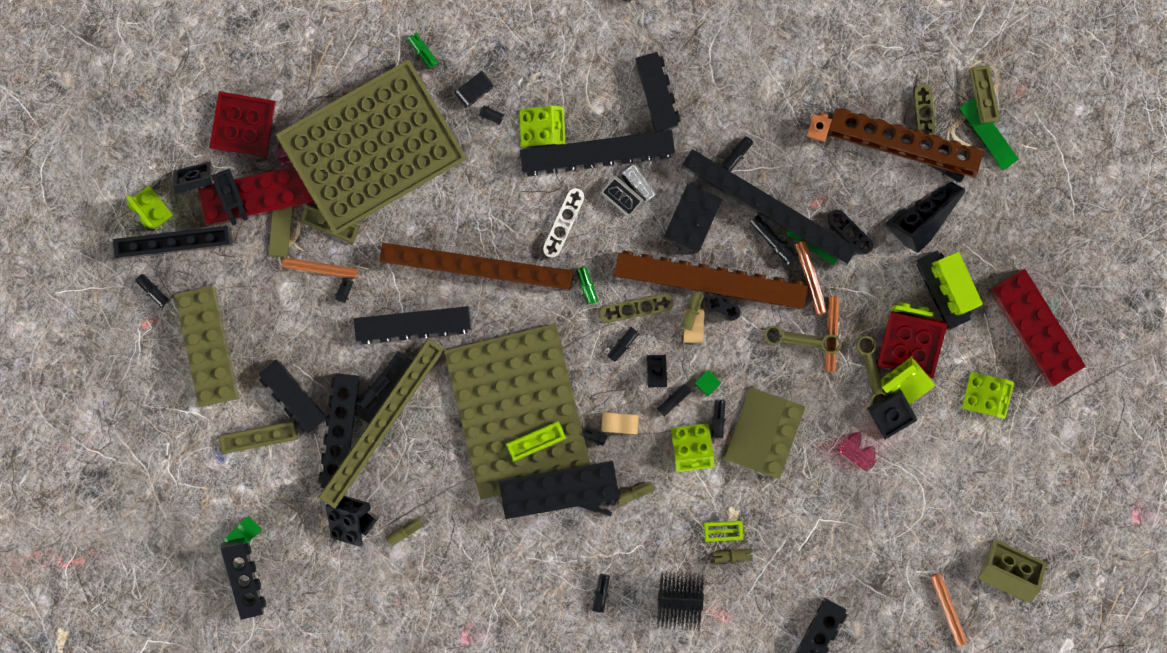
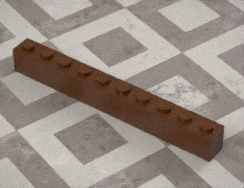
[379,242,573,290]
[614,250,808,309]

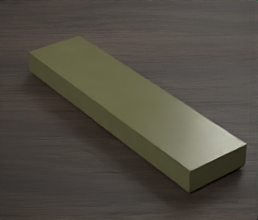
[219,421,298,454]

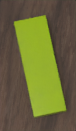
[506,421,566,462]

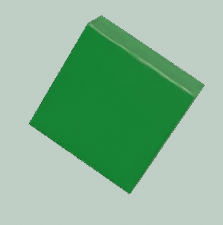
[695,369,721,396]

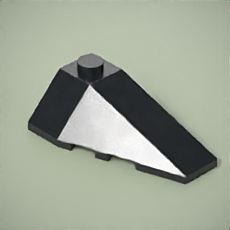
[886,182,966,253]

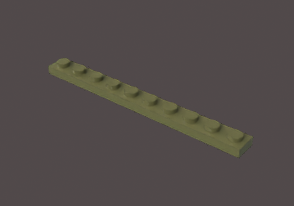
[318,339,444,508]

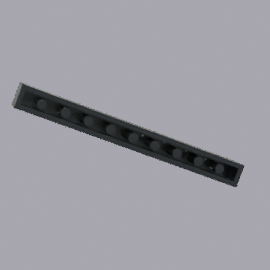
[682,149,857,266]

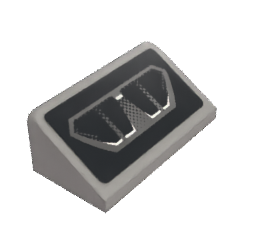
[618,164,656,207]
[601,175,644,217]

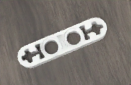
[543,188,584,258]

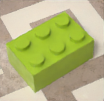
[931,251,983,315]

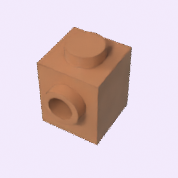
[807,112,832,142]

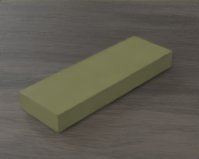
[969,65,1000,124]
[300,205,360,244]
[268,208,293,258]

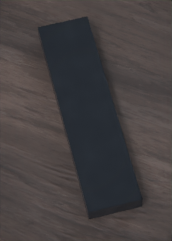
[355,351,413,424]

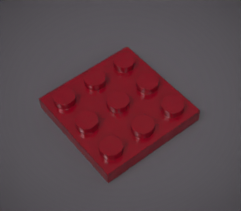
[209,91,276,158]
[877,310,948,378]

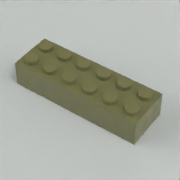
[174,286,240,407]

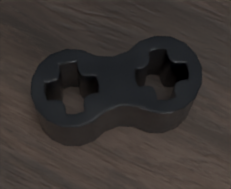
[454,71,494,108]
[705,295,740,321]

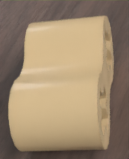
[684,306,704,343]
[601,412,639,435]

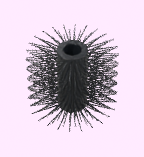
[657,570,704,632]

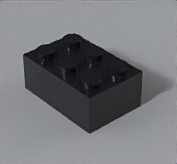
[663,184,722,253]

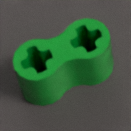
[223,516,262,543]

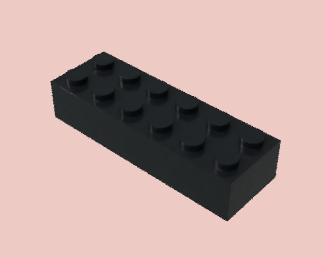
[499,460,620,519]

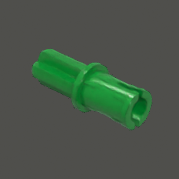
[407,32,438,69]
[576,266,599,305]

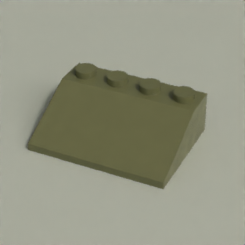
[724,387,806,479]

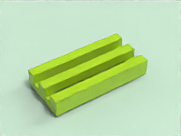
[704,520,743,542]

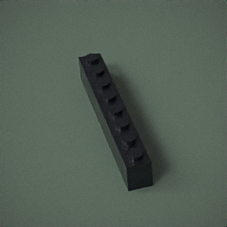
[520,130,675,177]

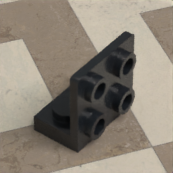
[326,496,371,547]

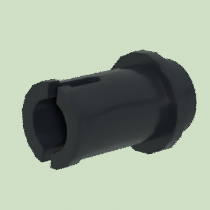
[479,105,505,126]
[334,278,354,303]
[583,426,608,446]

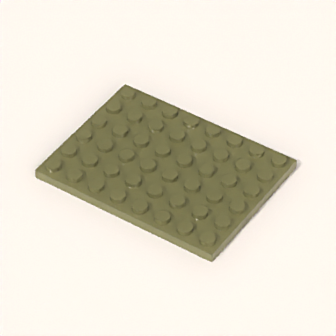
[275,59,467,236]
[444,323,590,500]

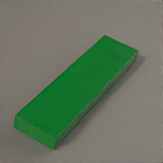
[959,97,1019,171]

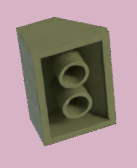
[978,539,1047,604]

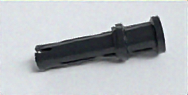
[749,215,798,267]

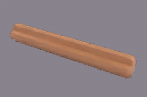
[795,241,827,315]
[282,257,358,279]
[825,296,839,372]
[931,573,967,646]

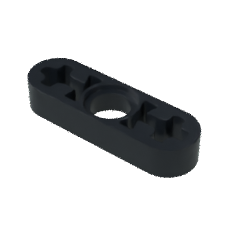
[828,210,873,255]

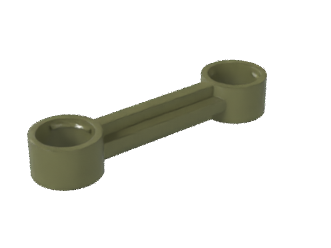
[764,326,842,354]
[856,336,888,406]

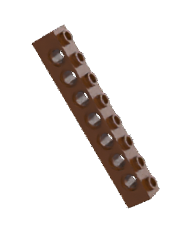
[827,108,984,178]

